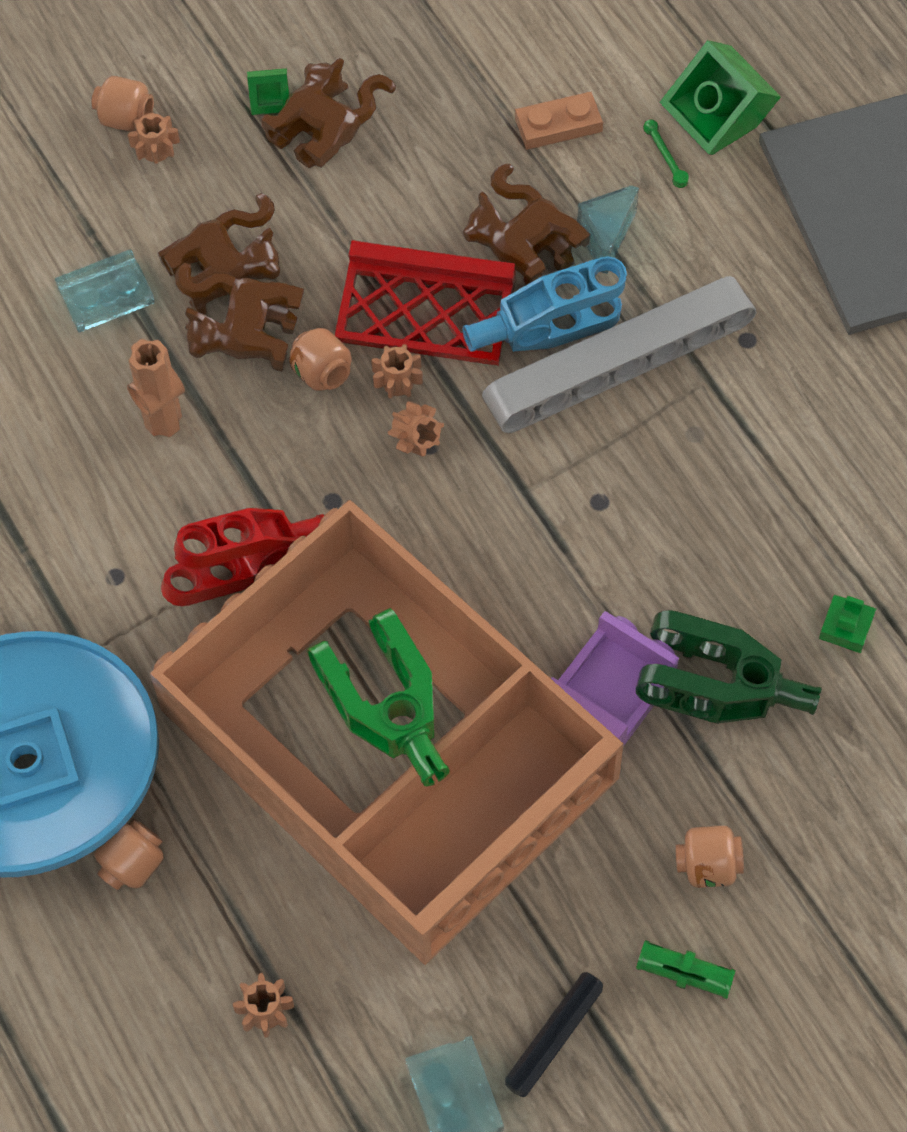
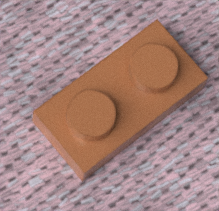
[515,91,603,150]

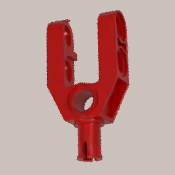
[161,508,325,607]

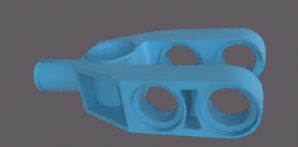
[463,256,627,352]

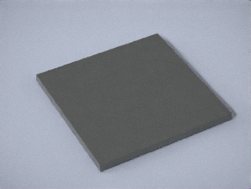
[759,93,907,335]

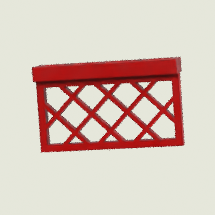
[335,240,516,366]

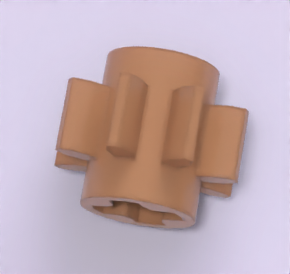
[128,112,180,164]
[372,344,423,399]
[388,401,444,457]
[233,973,294,1038]

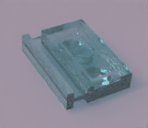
[55,249,155,333]
[405,1036,504,1132]

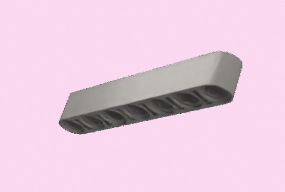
[482,276,757,433]

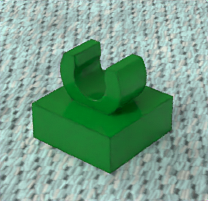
[247,68,290,115]
[819,594,877,653]

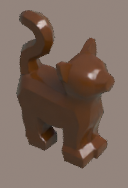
[261,58,396,168]
[462,163,591,286]
[158,193,280,314]
[175,263,304,372]

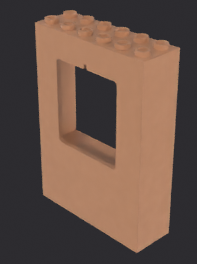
[150,500,623,965]

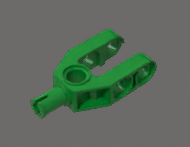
[307,608,450,787]

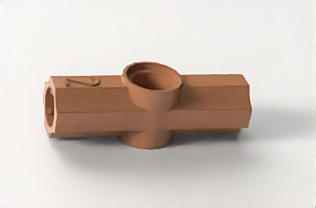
[127,338,185,437]

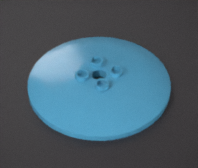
[0,631,159,878]

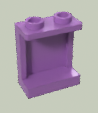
[551,611,679,747]

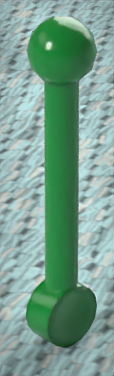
[643,119,689,188]

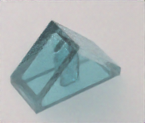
[577,185,639,274]

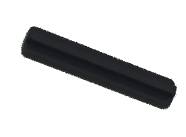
[505,972,603,1097]

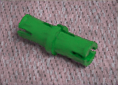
[636,940,736,999]

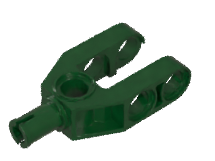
[635,610,822,724]

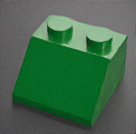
[659,40,781,155]

